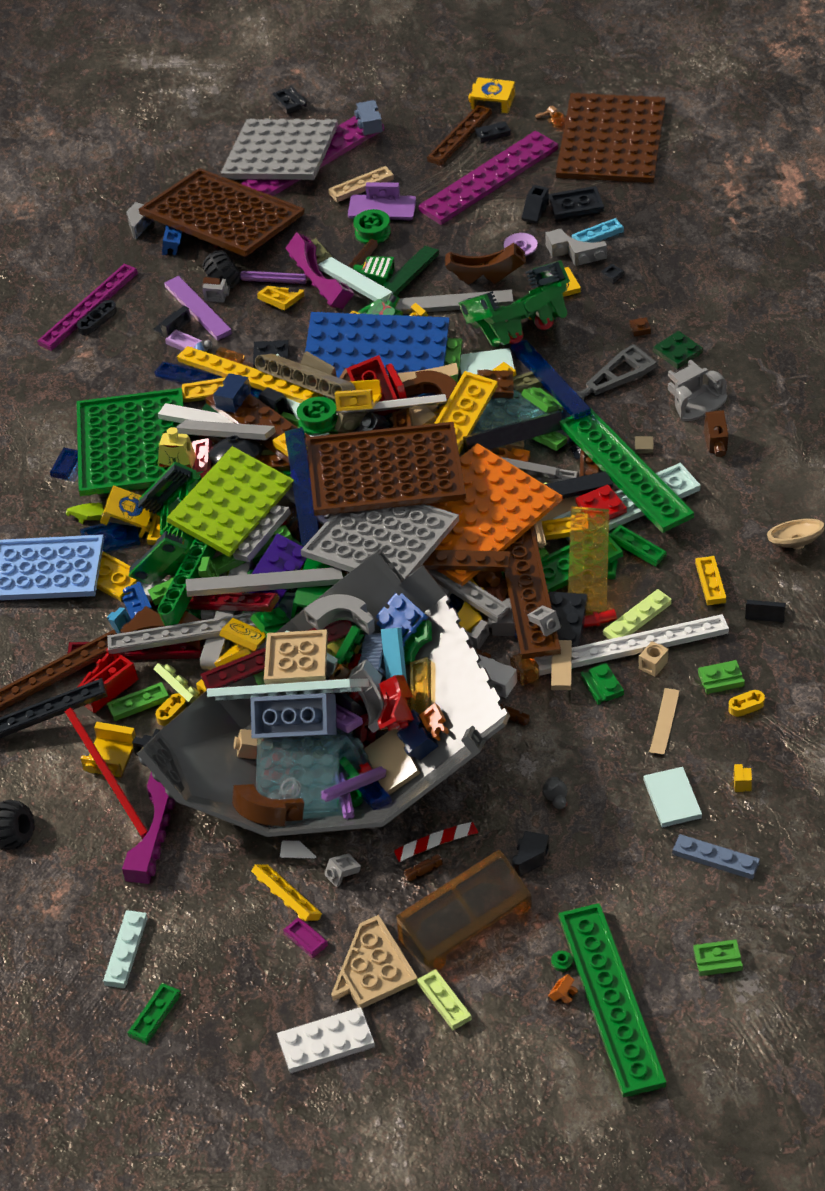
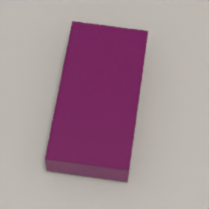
[283,917,328,958]

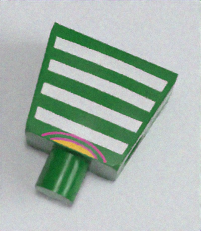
[353,257,395,286]

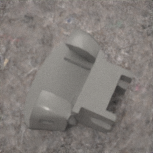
[668,360,727,422]

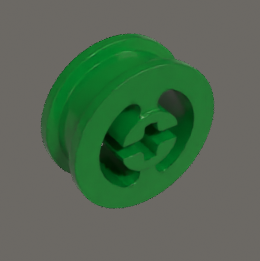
[353,209,391,244]
[297,397,338,435]

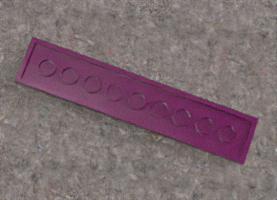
[241,116,385,197]
[418,130,558,225]

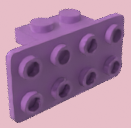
[348,182,416,220]

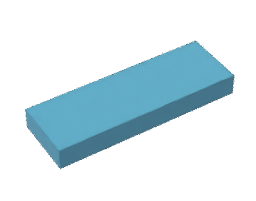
[572,218,624,243]
[381,627,407,682]

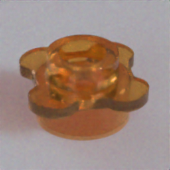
[548,112,566,127]

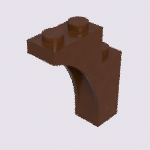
[445,242,525,285]
[120,606,206,651]

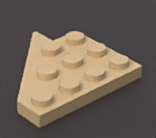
[331,915,418,1009]

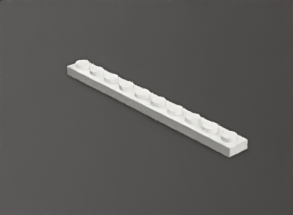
[534,614,729,675]

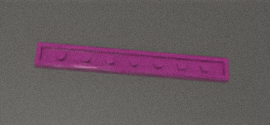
[37,264,138,351]

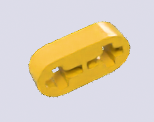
[728,690,765,717]
[155,693,187,726]

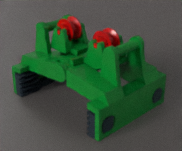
[458,260,570,347]
[128,462,199,585]

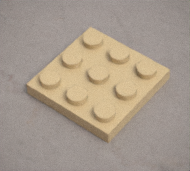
[264,629,328,685]

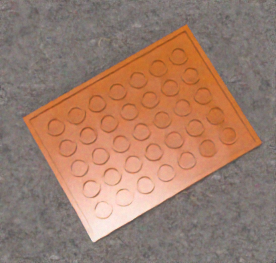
[426,443,562,587]

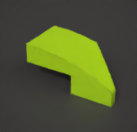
[66,503,104,524]

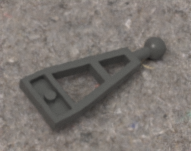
[570,344,657,405]

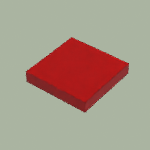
[385,363,407,409]

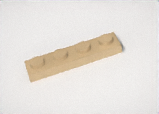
[329,166,394,202]

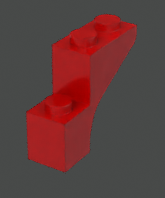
[378,675,414,731]

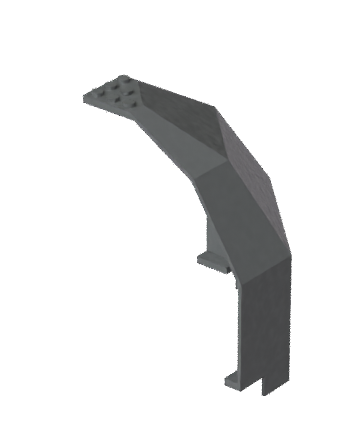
[137,549,510,837]

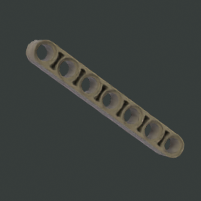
[255,354,355,399]

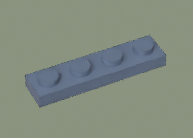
[672,834,760,880]

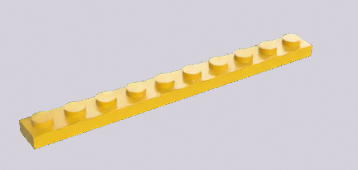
[177,346,324,403]

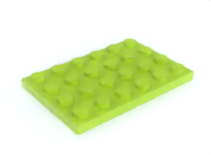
[167,446,294,557]

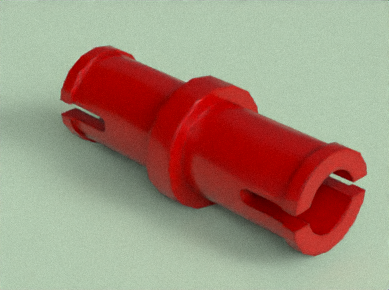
[583,608,617,628]

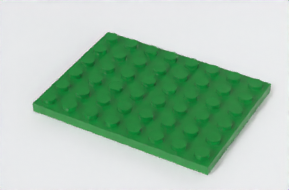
[77,388,184,496]

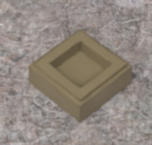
[635,436,653,454]

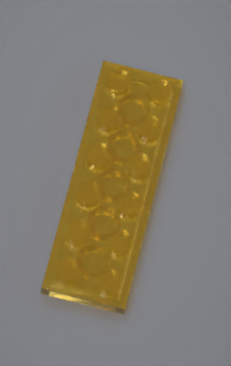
[568,506,609,614]

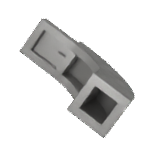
[304,594,375,635]

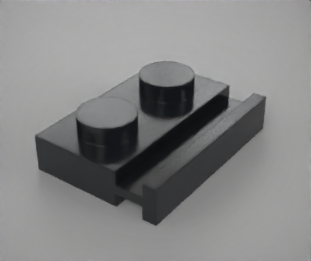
[272,86,307,114]

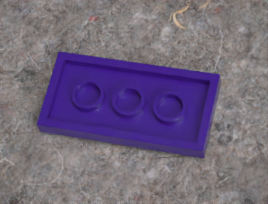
[250,533,307,609]

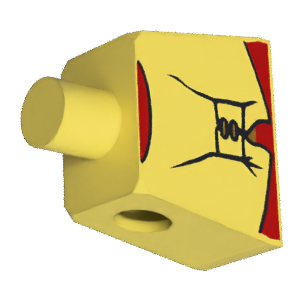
[158,427,196,468]

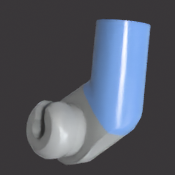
[195,340,212,352]

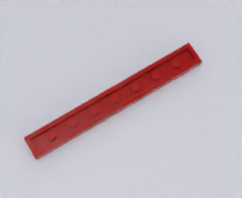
[64,708,148,839]

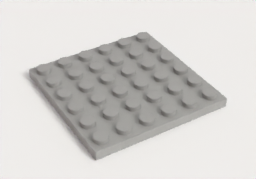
[220,119,338,180]
[301,504,459,579]

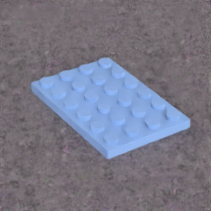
[0,535,105,600]

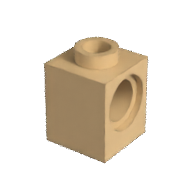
[639,641,669,677]

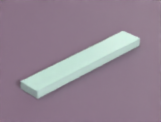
[318,257,393,301]

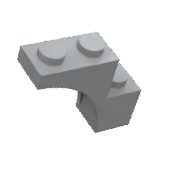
[545,229,607,266]
[348,659,384,733]

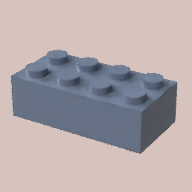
[251,693,337,739]

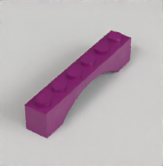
[286,232,355,309]
[122,772,175,884]

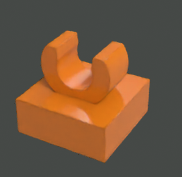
[548,974,578,1004]

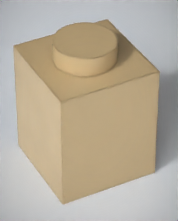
[234,729,266,760]

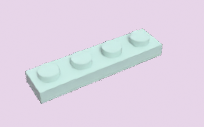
[103,910,148,988]

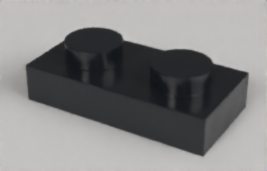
[475,121,511,143]

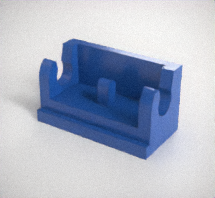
[162,225,182,255]
[122,581,152,620]

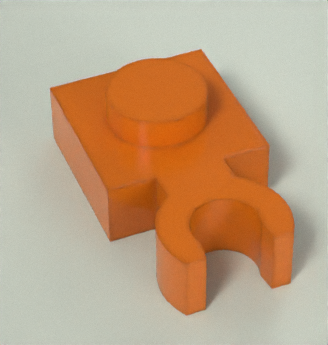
[497,448,530,462]
[419,703,449,741]

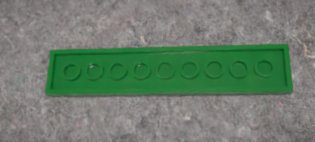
[559,407,694,533]
[559,903,666,1098]

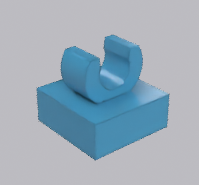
[107,607,131,634]

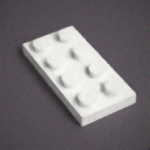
[277,1007,375,1074]

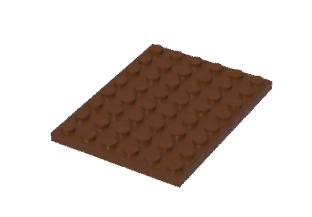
[556,93,666,183]
[139,168,304,257]
[306,422,466,516]

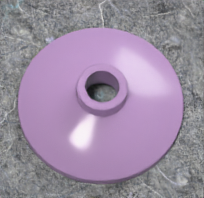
[504,233,537,256]

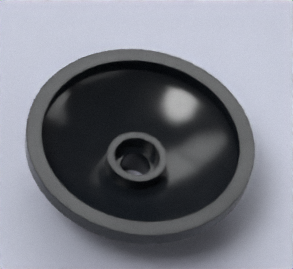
[208,435,263,464]

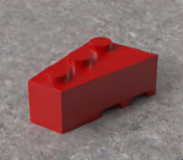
[78,648,139,713]

